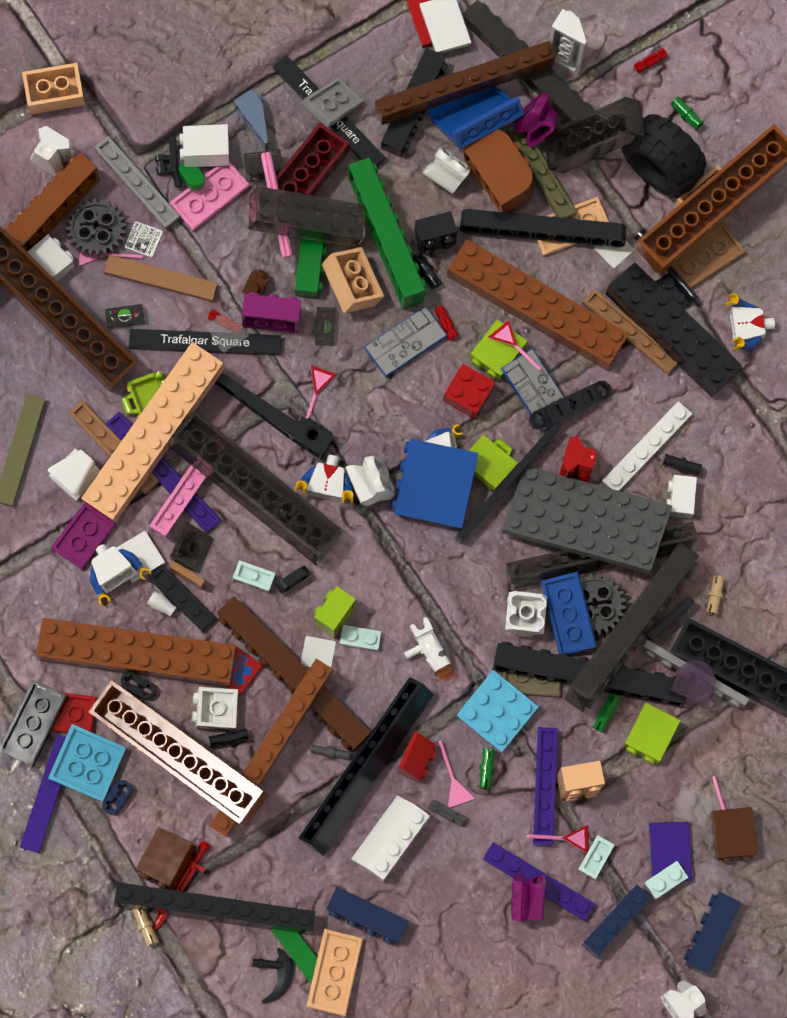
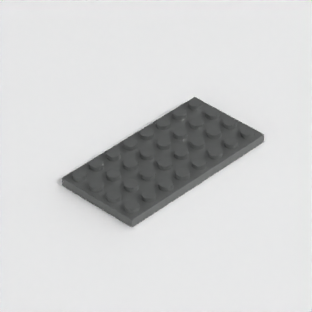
[502,466,672,574]

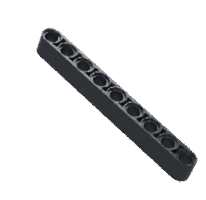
[459,209,627,248]

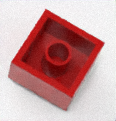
[443,364,495,420]

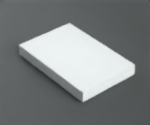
[419,0,471,54]

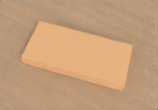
[536,197,609,257]
[306,929,363,1017]

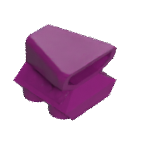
[513,93,559,148]
[511,873,546,922]

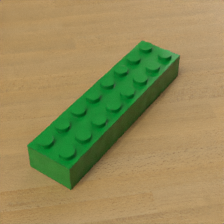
[348,158,427,310]

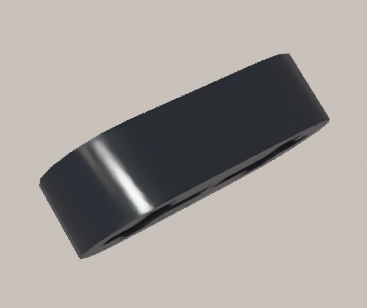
[275,565,311,594]
[121,672,156,700]

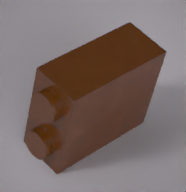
[710,807,758,862]
[136,827,196,890]

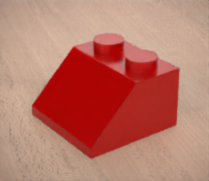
[398,731,437,783]

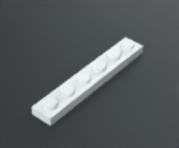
[601,401,692,491]

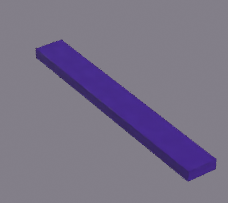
[105,411,221,534]

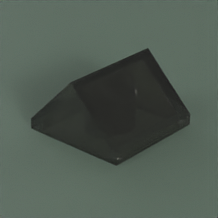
[170,522,214,573]

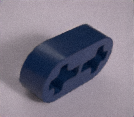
[102,780,132,815]

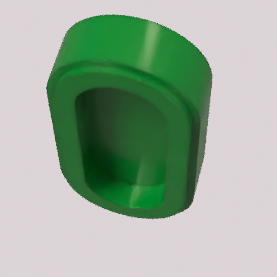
[179,162,205,190]

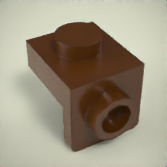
[242,269,272,296]

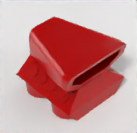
[559,436,597,483]

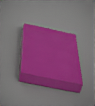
[51,502,116,571]

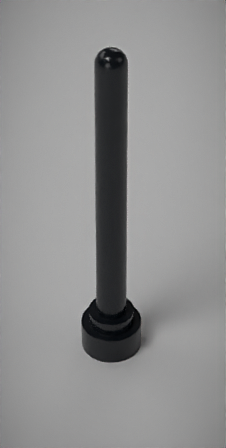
[634,229,697,301]

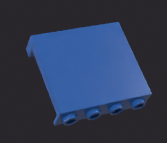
[427,86,524,149]
[392,438,478,528]

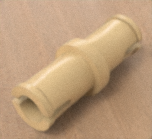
[705,576,725,616]
[132,909,159,947]

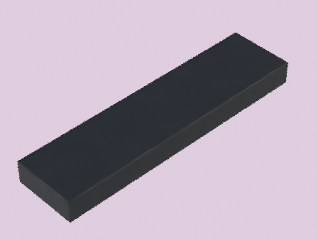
[149,565,216,633]

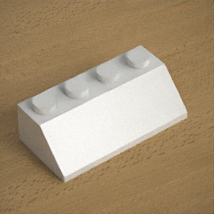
[549,9,586,74]
[351,795,430,882]

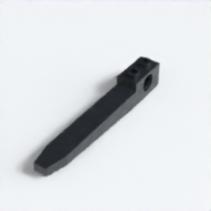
[215,373,334,460]

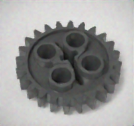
[66,198,127,258]
[581,573,626,636]

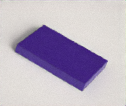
[649,822,692,882]

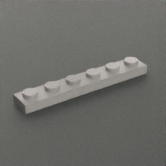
[94,136,180,230]
[642,640,749,709]

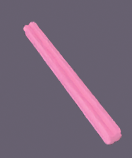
[261,152,292,258]

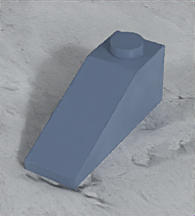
[234,89,268,150]

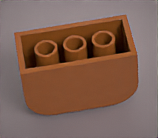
[462,130,534,213]

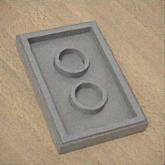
[302,77,364,127]

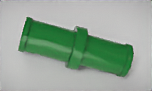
[670,97,704,130]
[592,693,621,733]
[478,748,495,789]

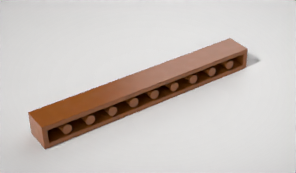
[209,658,334,837]

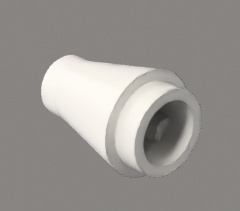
[147,591,176,616]

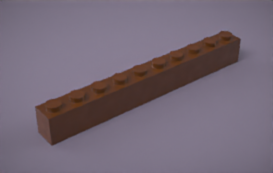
[375,41,555,125]
[217,596,371,752]

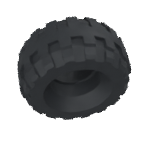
[622,114,706,197]

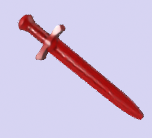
[153,841,210,931]

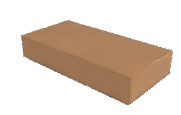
[169,560,205,590]

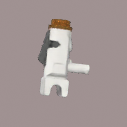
[404,617,454,679]

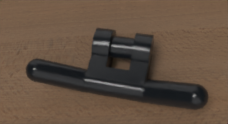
[155,136,182,188]

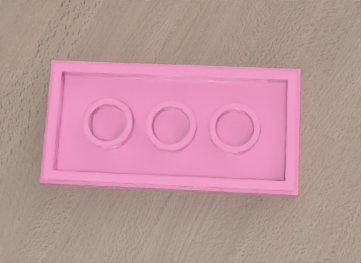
[169,161,250,232]

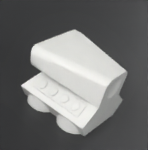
[30,126,75,177]
[422,146,471,194]
[48,449,100,501]
[346,456,395,506]
[505,591,547,638]
[660,980,707,1018]

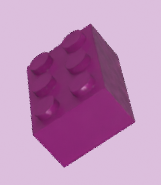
[242,292,301,334]

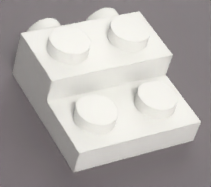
[192,687,238,729]

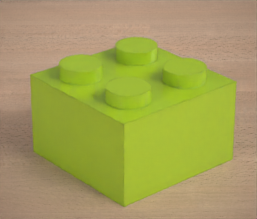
[314,586,356,638]

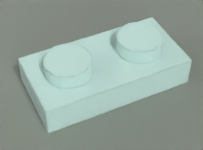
[233,560,276,592]
[340,625,381,652]
[578,835,614,880]
[644,861,688,900]

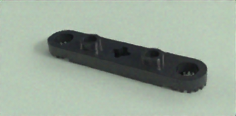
[529,380,612,430]

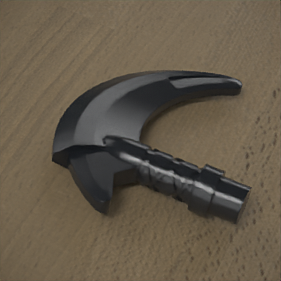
[252,948,294,1004]

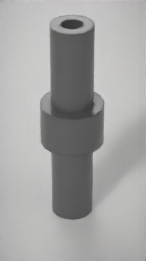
[311,745,350,759]

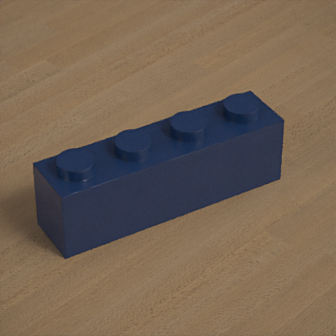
[581,884,651,958]
[326,887,409,946]
[683,892,741,976]

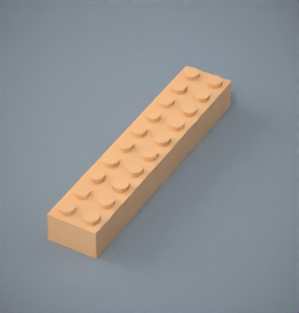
[81,342,225,523]

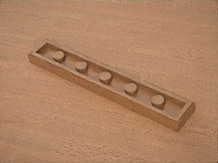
[104,255,218,302]
[582,289,678,375]
[69,400,159,495]

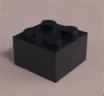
[414,211,458,254]

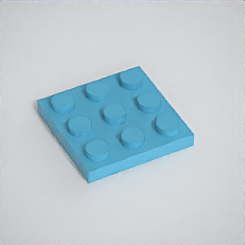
[457,670,539,752]
[48,724,126,802]

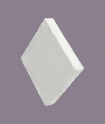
[117,531,165,584]

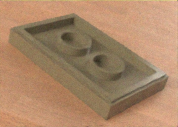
[502,672,560,697]

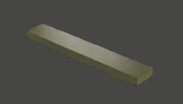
[506,127,577,218]
[0,394,46,507]

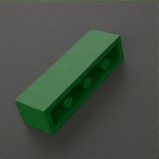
[295,219,329,298]

